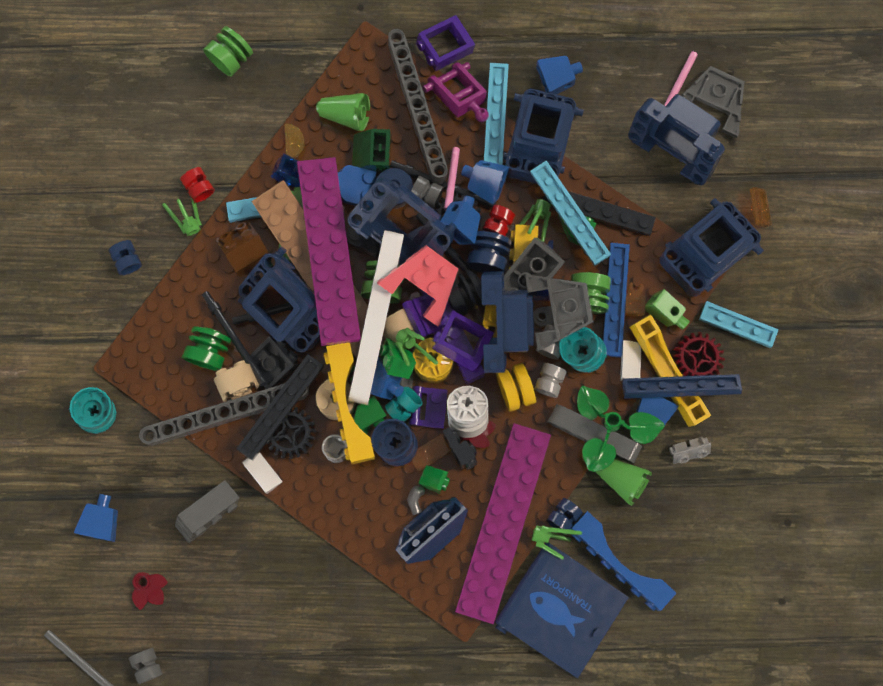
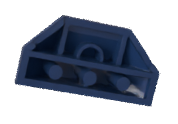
[396,497,468,564]

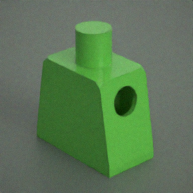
[643,289,690,330]

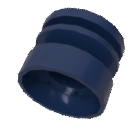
[466,231,512,274]
[372,419,418,466]

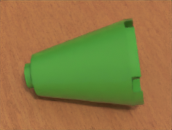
[316,93,370,131]
[596,459,652,506]

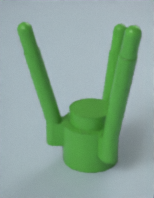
[163,198,202,236]
[519,199,551,242]
[395,328,438,366]
[532,525,582,560]

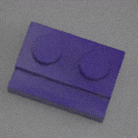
[402,295,442,337]

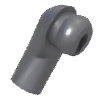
[407,486,425,515]

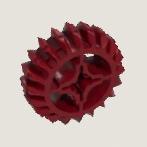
[672,332,725,376]

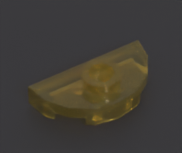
[285,124,305,161]

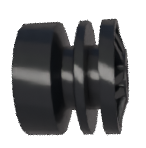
[448,269,486,316]

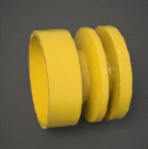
[413,338,453,383]

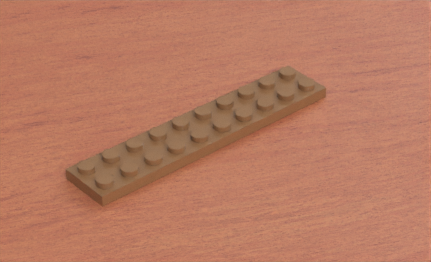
[251,180,385,358]

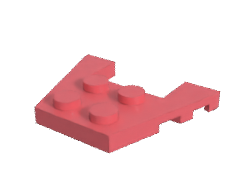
[377,245,458,326]

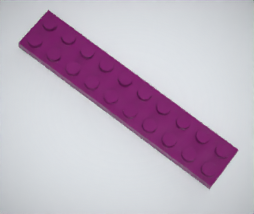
[297,157,361,346]
[455,423,551,624]

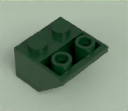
[352,129,391,172]

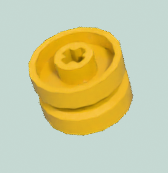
[496,363,536,412]

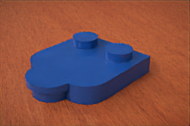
[338,165,376,207]

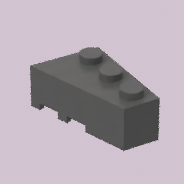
[175,480,240,544]

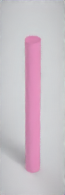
[664,51,698,106]
[444,147,460,211]

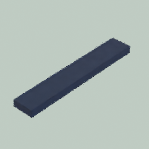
[622,374,742,398]

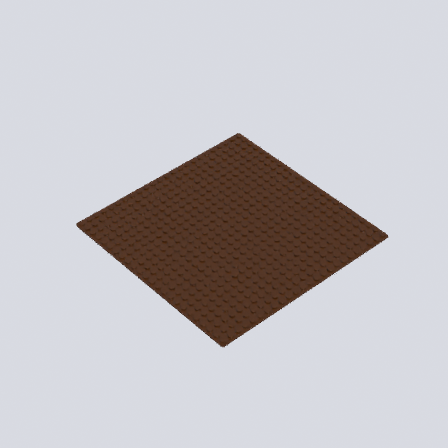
[94,21,728,642]

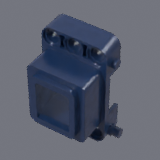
[503,88,584,184]
[628,94,725,186]
[348,178,457,265]
[659,198,764,297]
[237,246,320,352]
[481,271,534,373]

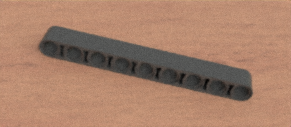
[388,29,448,185]
[139,384,309,446]

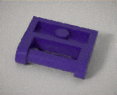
[409,386,448,429]

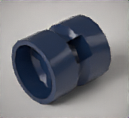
[108,240,142,275]
[546,498,583,535]

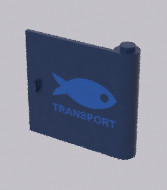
[494,543,629,678]

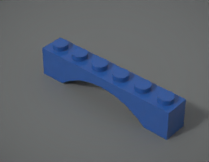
[571,511,676,611]

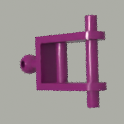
[422,62,489,122]

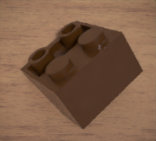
[216,221,269,272]

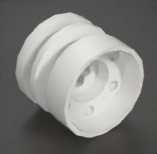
[447,386,489,438]

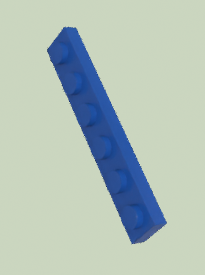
[603,243,630,358]

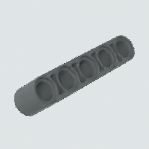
[548,404,642,464]

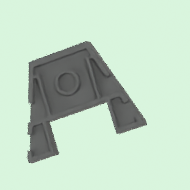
[682,66,745,139]
[525,275,594,350]

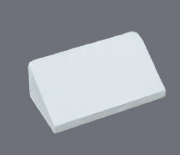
[620,340,641,380]
[242,452,282,494]

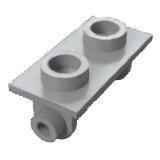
[669,437,711,464]

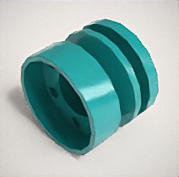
[559,327,607,373]
[69,387,117,434]

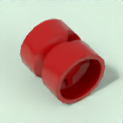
[180,167,215,203]
[482,204,515,237]

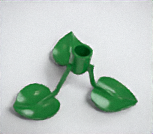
[577,386,665,472]

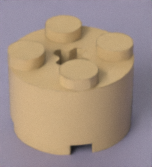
[383,308,415,342]
[214,360,259,402]
[316,379,356,421]

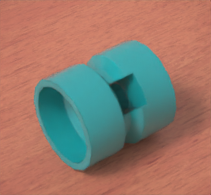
[385,387,422,422]

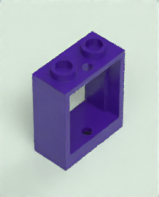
[416,15,475,71]
[432,311,494,371]

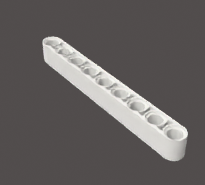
[348,230,404,405]

